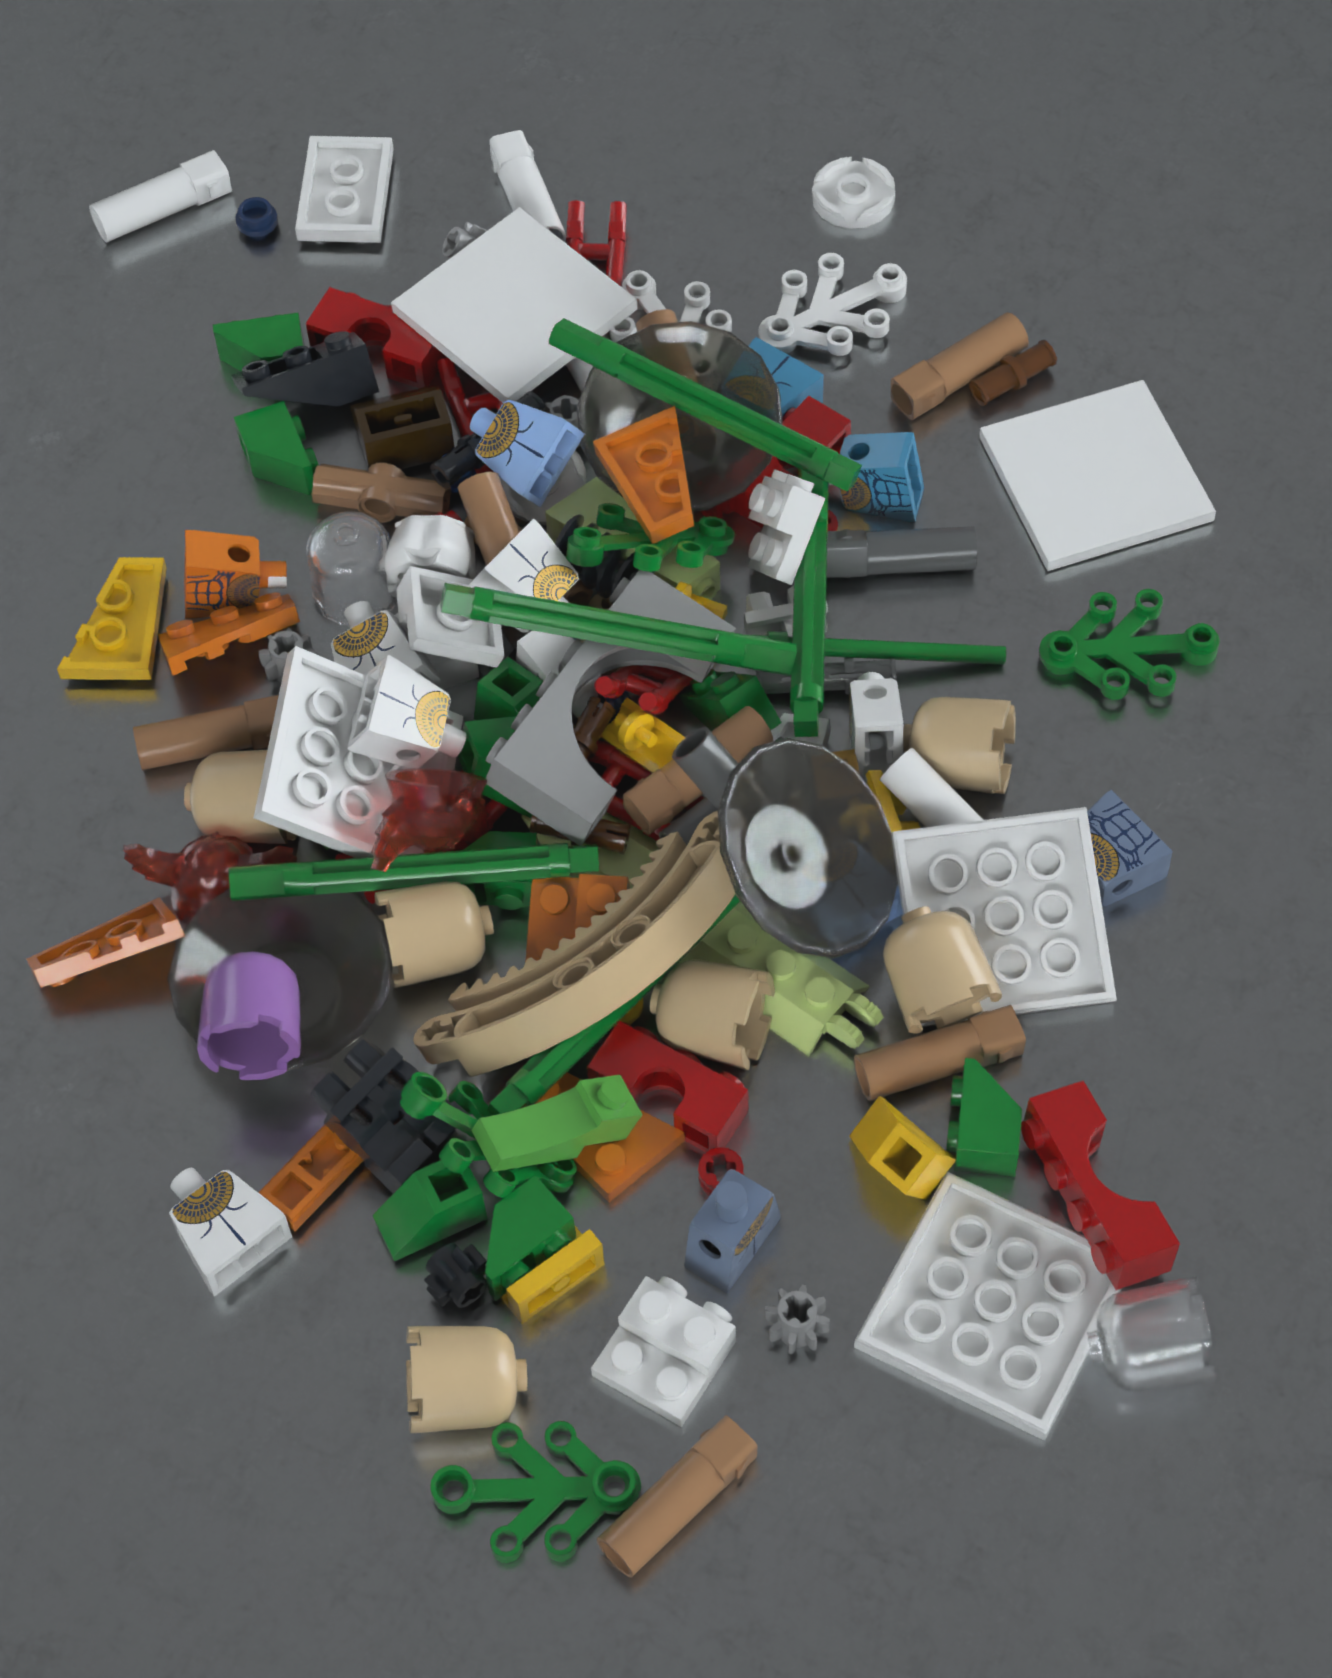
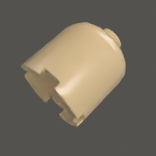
[903,697,1016,794]
[184,750,297,844]
[374,881,494,989]
[883,906,1002,1034]
[650,960,775,1070]
[406,1326,527,1433]

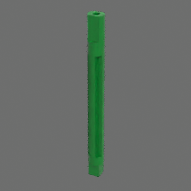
[549,318,862,492]
[790,468,829,737]
[440,583,797,676]
[229,843,599,901]
[488,854,764,1115]

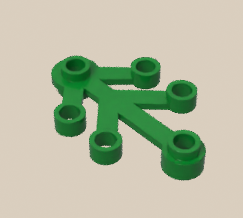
[566,503,735,572]
[1039,589,1220,700]
[400,1072,577,1198]
[430,1421,641,1563]

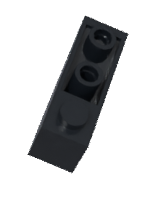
[231,331,380,406]

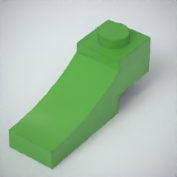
[471,1075,643,1172]

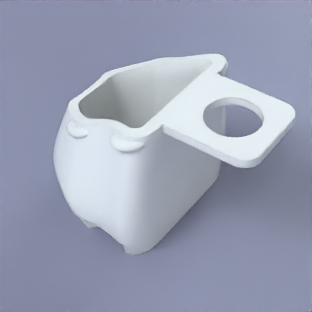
[384,515,476,598]

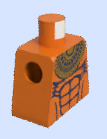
[184,530,287,619]

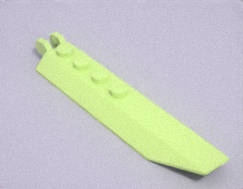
[521,813,884,1056]

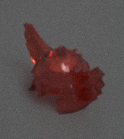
[371,768,490,872]
[123,832,297,923]

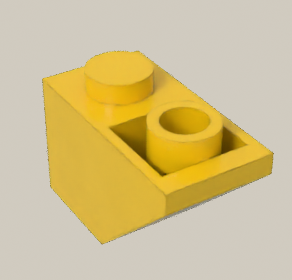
[849,1096,957,1200]

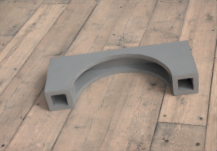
[484,570,736,845]

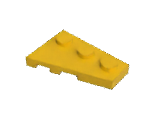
[57,557,167,680]

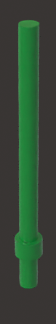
[745,631,1007,665]

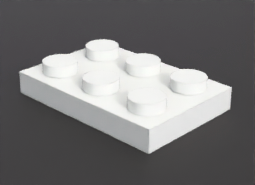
[295,136,394,243]

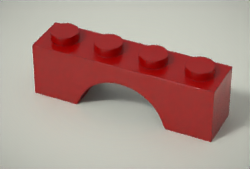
[1021,1080,1180,1290]

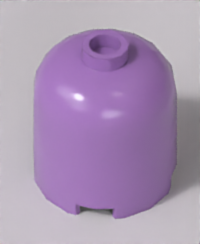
[197,952,301,1080]

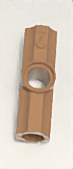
[312,463,452,523]

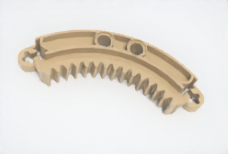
[413,809,748,1077]

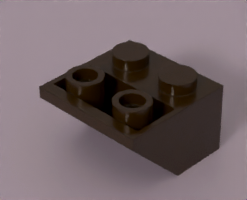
[350,385,455,469]

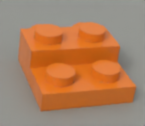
[525,874,630,962]

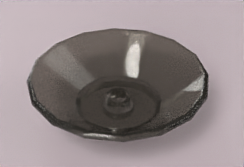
[577,321,783,511]
[718,738,898,959]
[167,888,394,1072]

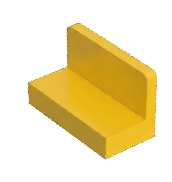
[501,1226,605,1324]

